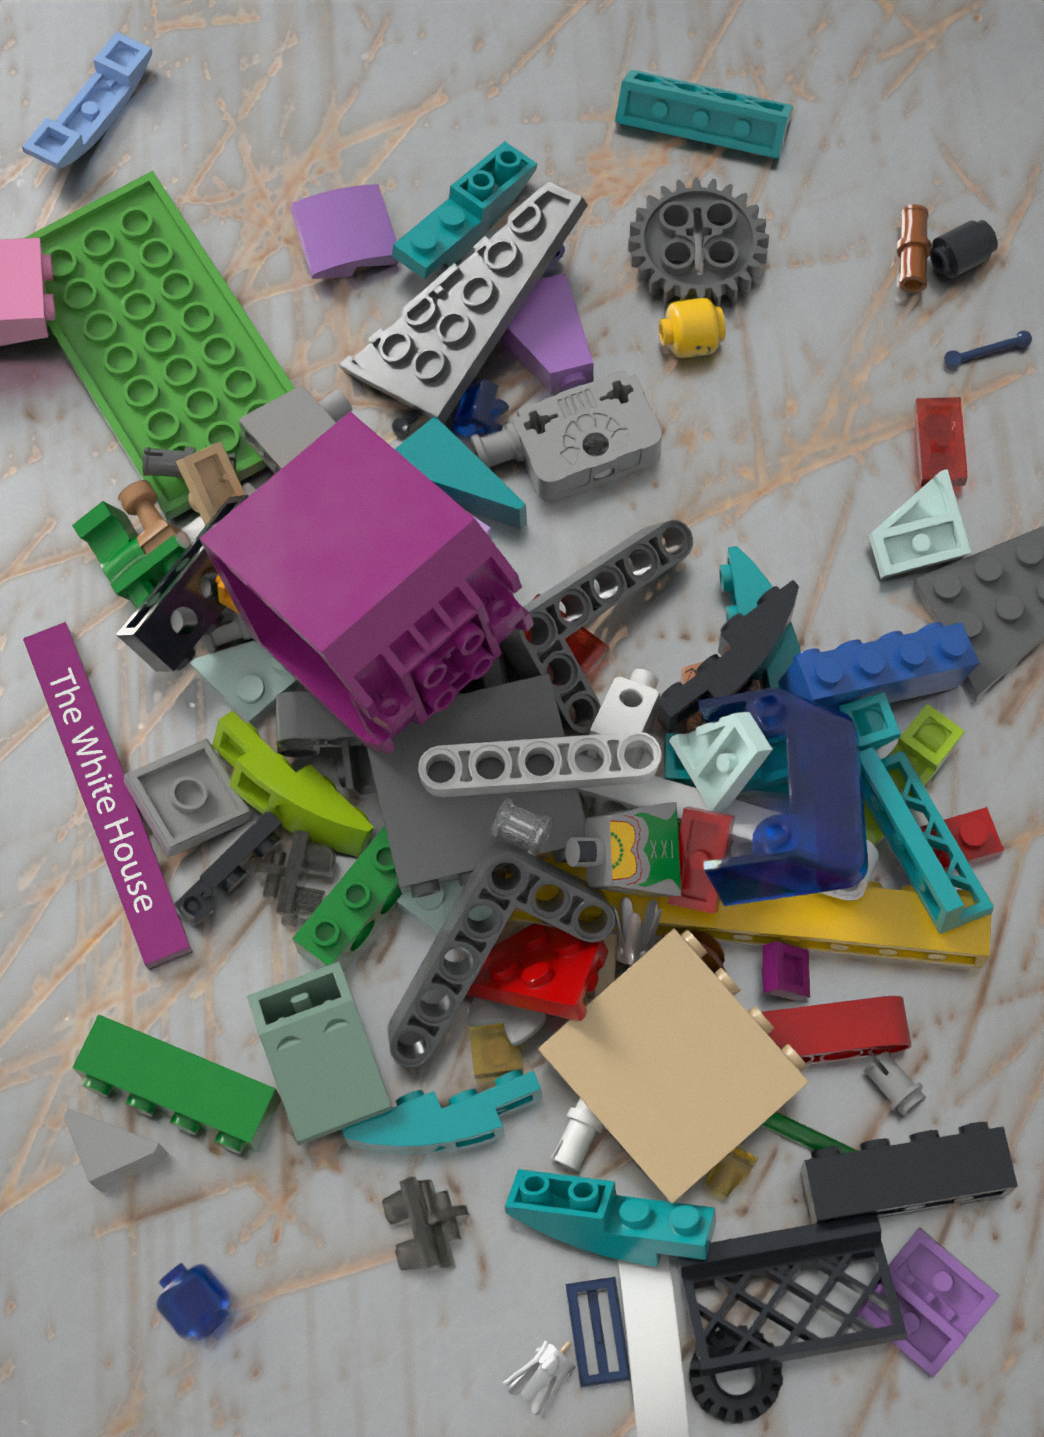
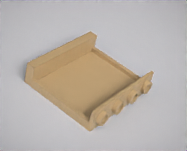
[538,929,809,1203]

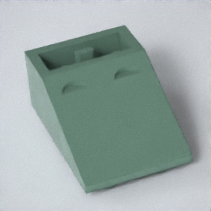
[247,961,393,1146]

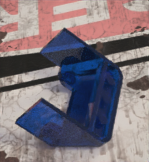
[698,688,868,906]

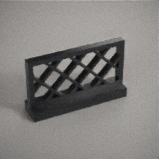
[677,1213,907,1376]

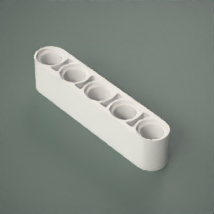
[418,732,661,797]

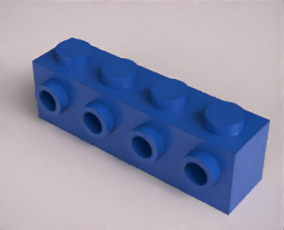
[778,622,980,724]

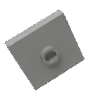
[123,738,252,858]

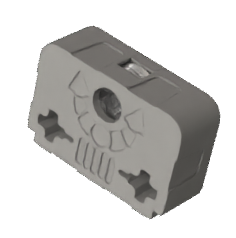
[513,370,662,502]

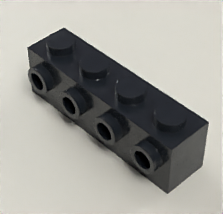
[801,1121,1018,1224]

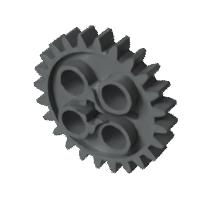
[628,177,769,307]

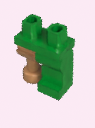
[72,480,190,609]

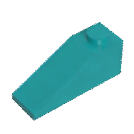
[395,416,527,529]

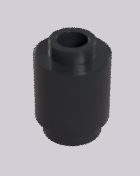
[930,220,998,278]

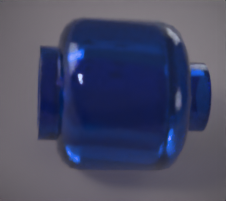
[156,1263,231,1342]

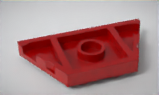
[466,923,609,1022]

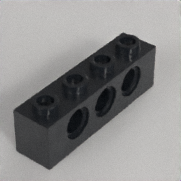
[116,494,249,672]

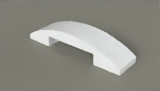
[618,1254,689,1437]

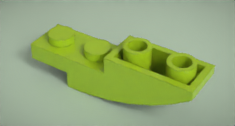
[212,710,374,857]

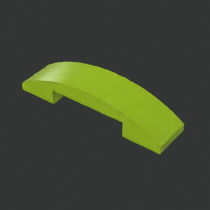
[827,703,965,847]

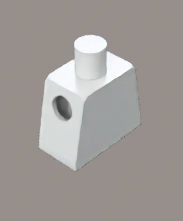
[587,669,660,769]

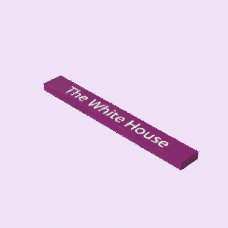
[23,622,192,969]

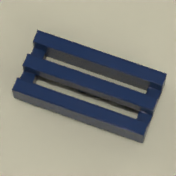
[565,1277,631,1389]

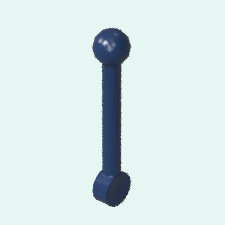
[943,330,1032,370]

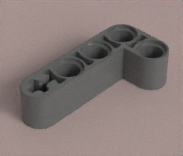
[276,691,460,758]

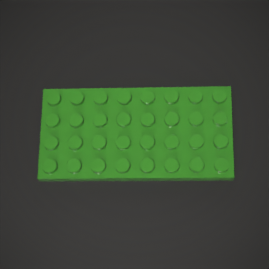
[24,170,295,521]

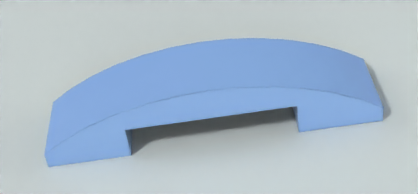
[22,32,152,169]

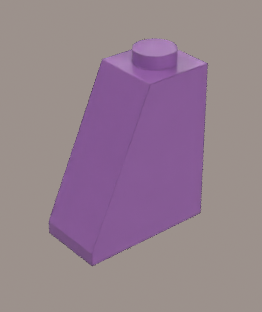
[500,273,594,395]

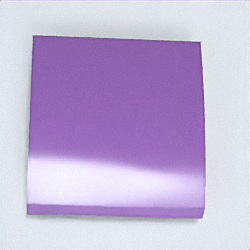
[290,184,398,279]
[860,1227,1000,1378]

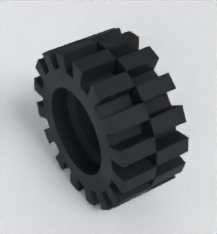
[689,1325,784,1424]

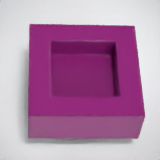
[762,942,810,1001]

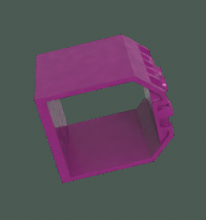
[199,411,534,755]

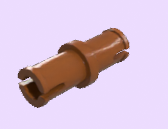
[896,204,932,293]

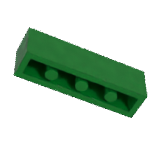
[72,1014,281,1154]

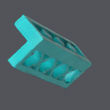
[615,69,794,159]
[851,747,994,934]

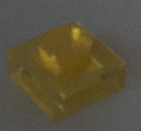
[469,1023,524,1079]

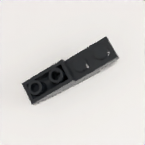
[657,580,799,733]

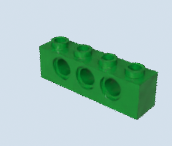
[292,826,403,972]

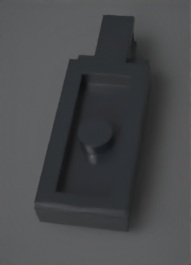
[174,811,282,926]

